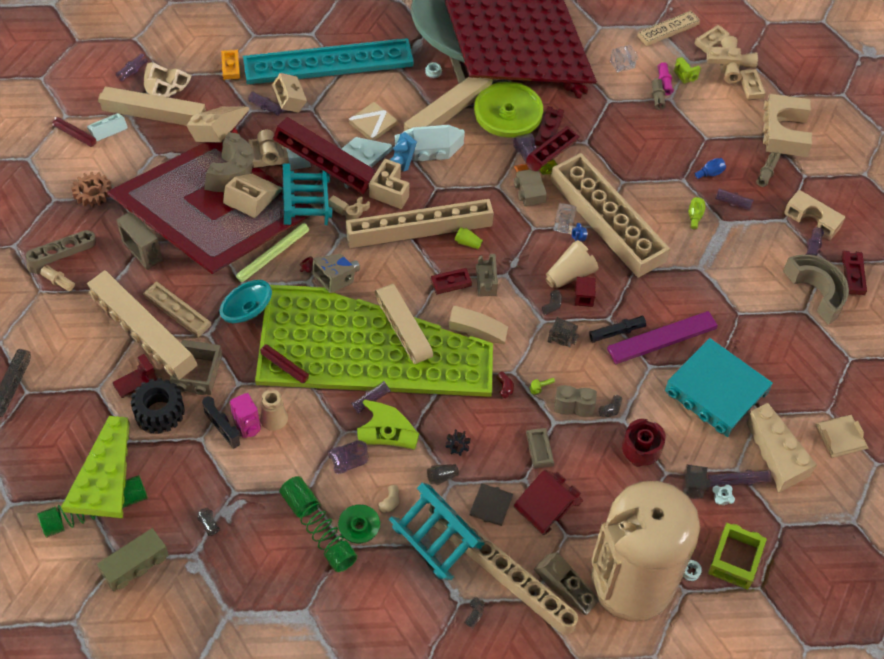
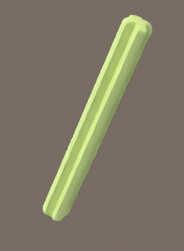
[236,223,309,282]

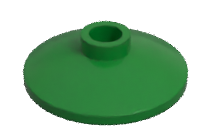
[338,504,380,544]

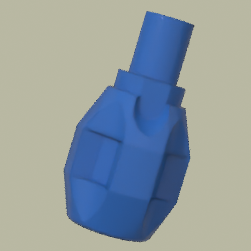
[694,158,726,179]

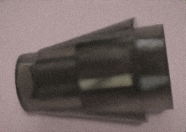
[427,464,459,485]

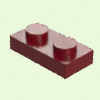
[431,268,472,295]

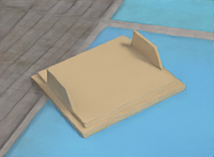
[815,415,868,458]

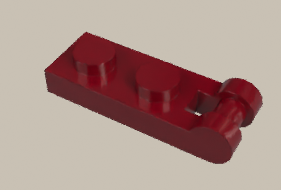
[535,106,564,146]
[841,251,867,295]

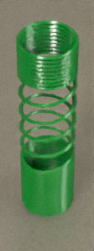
[37,475,148,538]
[279,476,358,572]

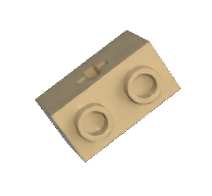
[272,73,307,113]

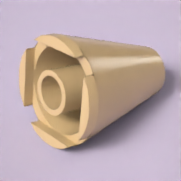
[545,240,599,288]

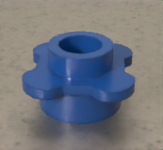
[572,223,587,241]

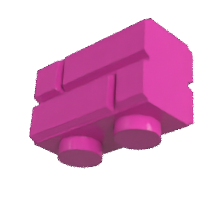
[230,393,261,438]

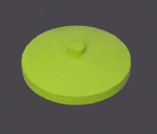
[474,82,543,138]

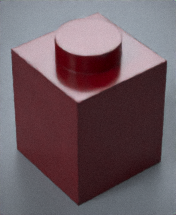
[575,276,596,307]

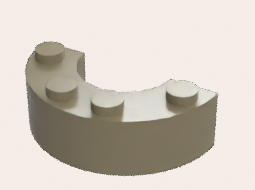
[204,132,254,192]
[783,255,849,325]

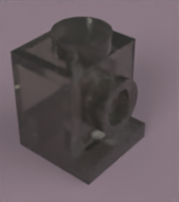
[548,317,579,347]

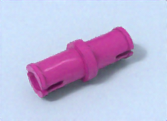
[657,63,674,95]

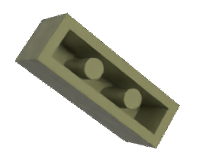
[97,528,169,592]

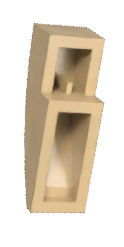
[449,306,508,344]

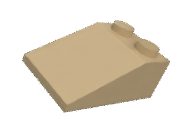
[186,106,249,142]

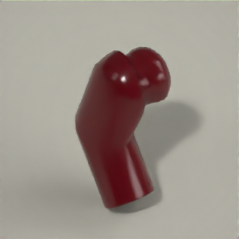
[496,371,514,398]

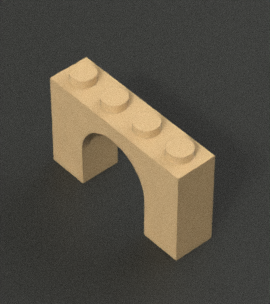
[763,94,812,157]

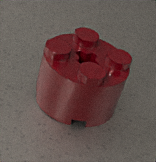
[622,419,666,467]

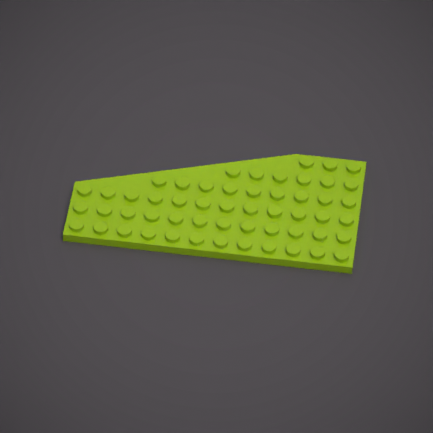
[255,285,493,397]

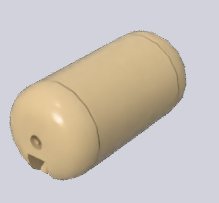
[591,481,700,621]

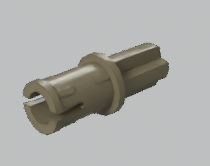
[652,78,666,110]

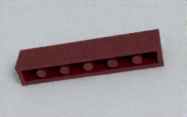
[272,117,376,194]

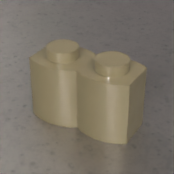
[514,169,546,206]
[554,385,597,417]

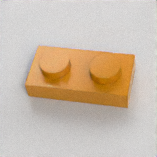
[221,50,240,80]

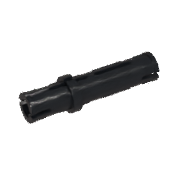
[589,315,646,343]

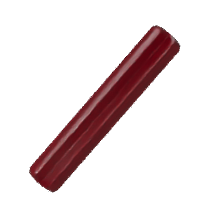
[52,117,97,147]
[260,344,309,383]

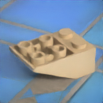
[223,174,283,218]

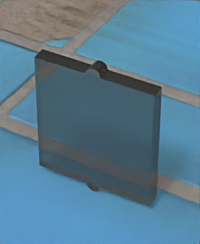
[469,483,513,526]

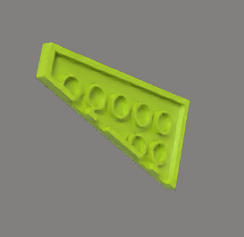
[61,416,130,518]

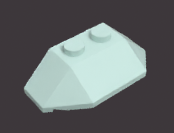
[395,125,465,162]

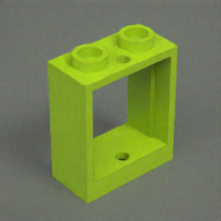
[708,523,767,590]

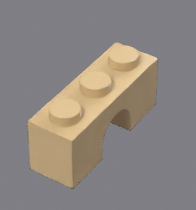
[784,190,845,241]

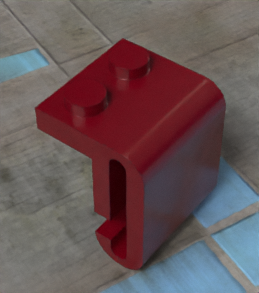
[513,470,584,535]

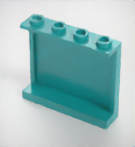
[665,338,773,437]

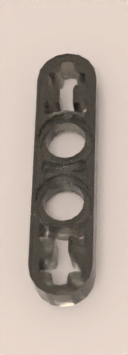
[0,349,31,417]

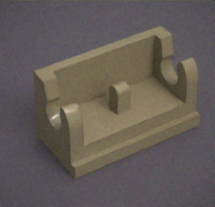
[476,254,498,296]

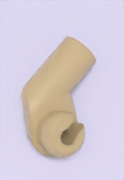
[378,485,399,513]

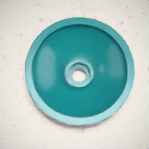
[220,280,272,323]

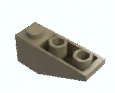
[534,552,599,615]

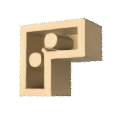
[369,159,410,209]

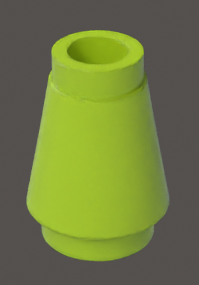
[455,227,483,249]

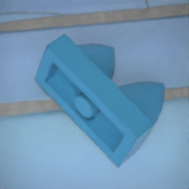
[390,132,417,172]

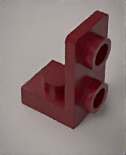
[113,354,157,398]

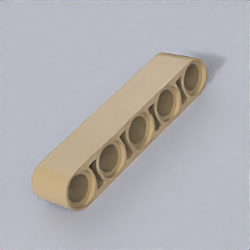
[375,284,433,364]

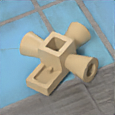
[706,36,758,84]

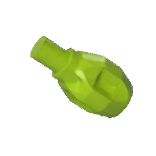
[688,197,706,229]

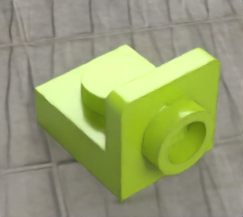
[674,57,701,84]

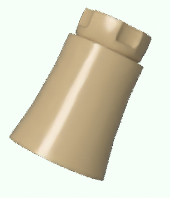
[260,390,288,431]

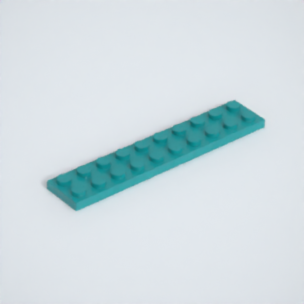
[243,38,414,85]

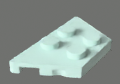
[342,137,392,188]

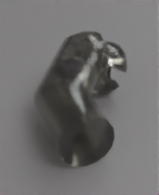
[542,290,562,315]
[598,395,623,417]
[464,597,485,629]

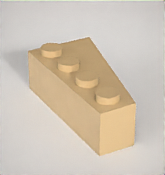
[747,403,817,493]

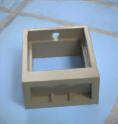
[116,212,163,270]
[170,340,222,395]

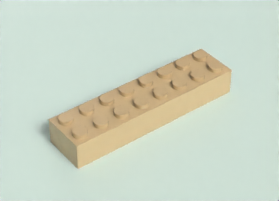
[551,153,670,278]

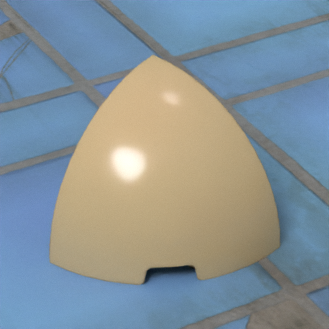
[144,63,191,97]

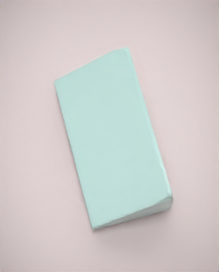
[87,113,128,141]

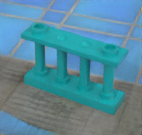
[282,163,332,225]
[389,482,485,580]

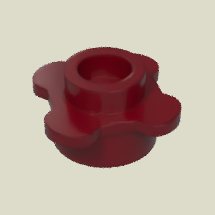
[299,256,313,273]

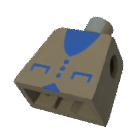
[312,254,360,293]

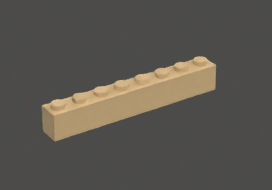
[346,199,494,248]
[87,270,198,380]

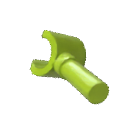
[529,378,555,395]

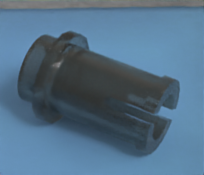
[197,508,220,536]

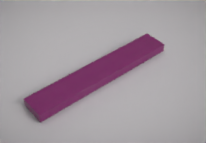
[607,311,718,364]

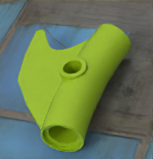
[357,400,420,450]

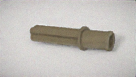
[756,152,781,187]

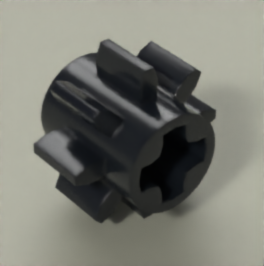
[445,429,471,456]

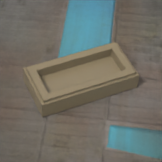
[526,428,554,469]

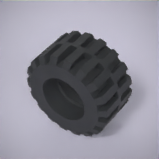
[131,378,185,434]

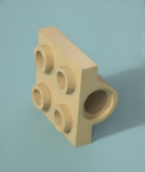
[248,129,289,167]

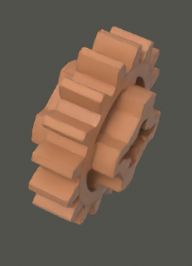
[71,172,112,207]

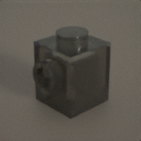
[682,464,710,499]

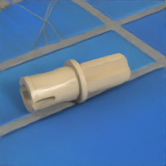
[40,265,75,291]

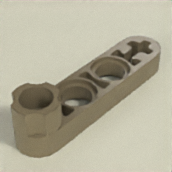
[26,230,96,274]

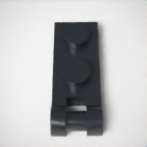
[202,396,241,449]

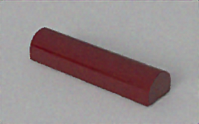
[526,126,580,171]

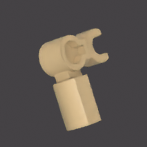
[328,195,370,220]

